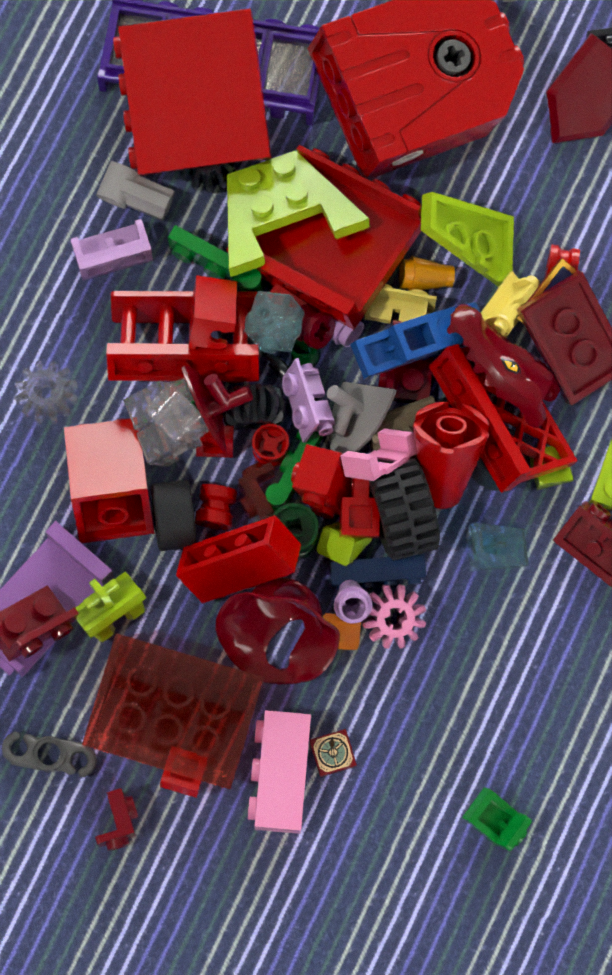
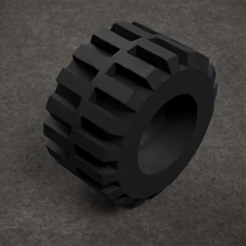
[369,458,440,561]

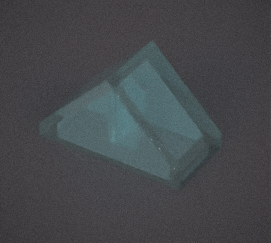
[466,523,529,572]

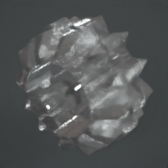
[15,361,78,424]

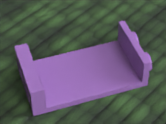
[0,521,114,678]

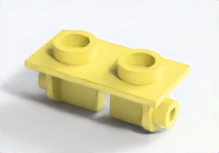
[481,271,540,338]
[364,284,437,324]

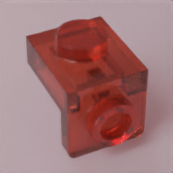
[238,462,275,521]

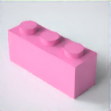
[248,710,311,834]

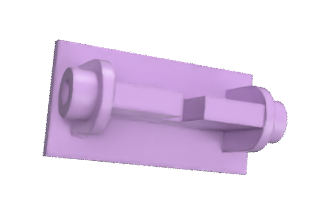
[282,358,335,443]

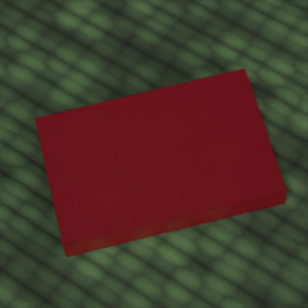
[516,271,612,406]

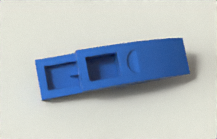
[350,302,481,379]

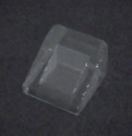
[145,384,202,442]

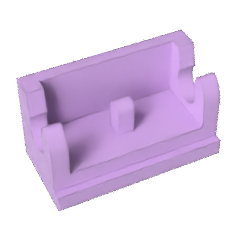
[71,219,153,281]

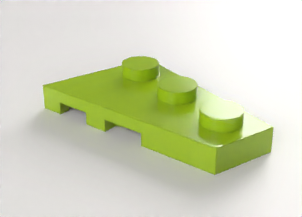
[421,192,514,287]

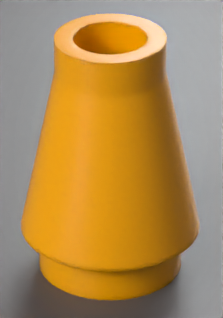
[399,256,455,291]

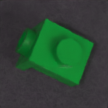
[462,787,532,851]

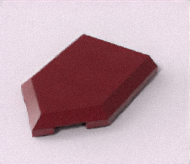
[546,33,612,143]

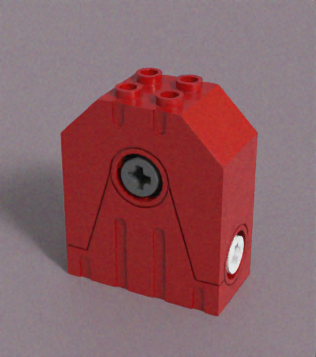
[307,0,525,180]

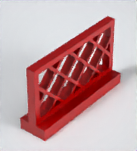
[429,344,578,493]

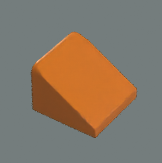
[323,613,361,650]

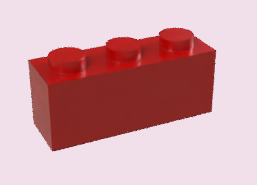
[176,515,301,604]

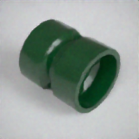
[273,503,319,561]

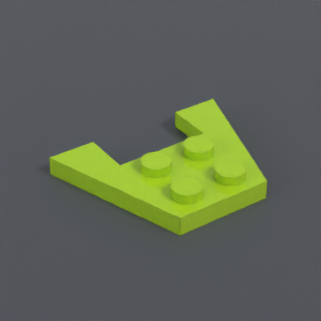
[227,150,370,277]

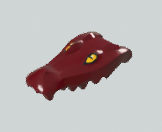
[447,304,560,428]

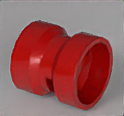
[252,424,289,468]
[195,484,237,530]

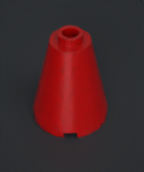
[413,402,489,509]

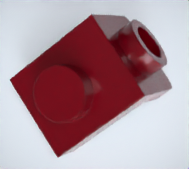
[95,788,138,851]

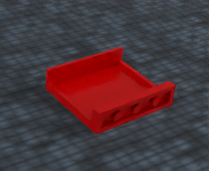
[113,8,272,177]
[226,145,422,330]

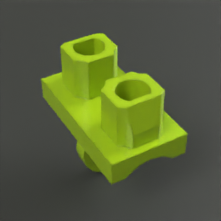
[75,571,146,642]

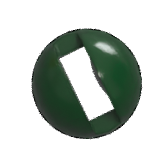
[290,340,320,367]

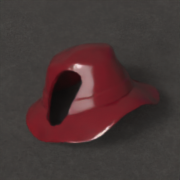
[215,578,340,685]

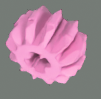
[362,584,426,649]

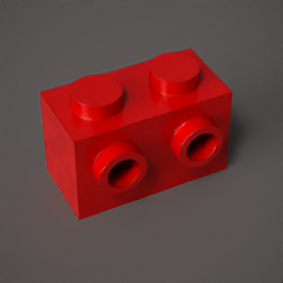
[291,444,352,519]

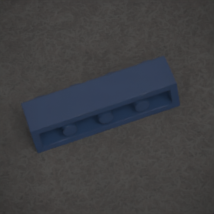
[329,554,427,591]

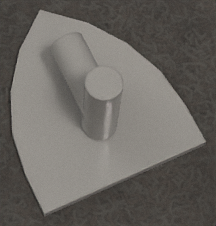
[327,382,396,454]

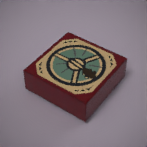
[309,729,357,778]

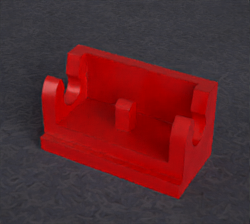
[188,275,237,349]

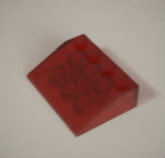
[82,633,266,790]

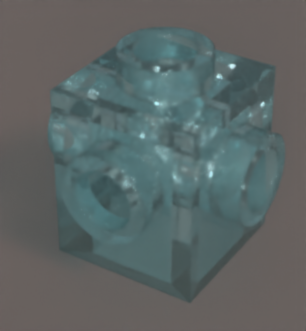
[244,291,305,354]

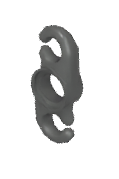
[1,731,97,778]

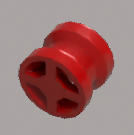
[545,244,580,277]

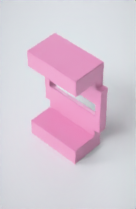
[340,428,417,481]

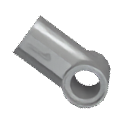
[96,161,175,221]

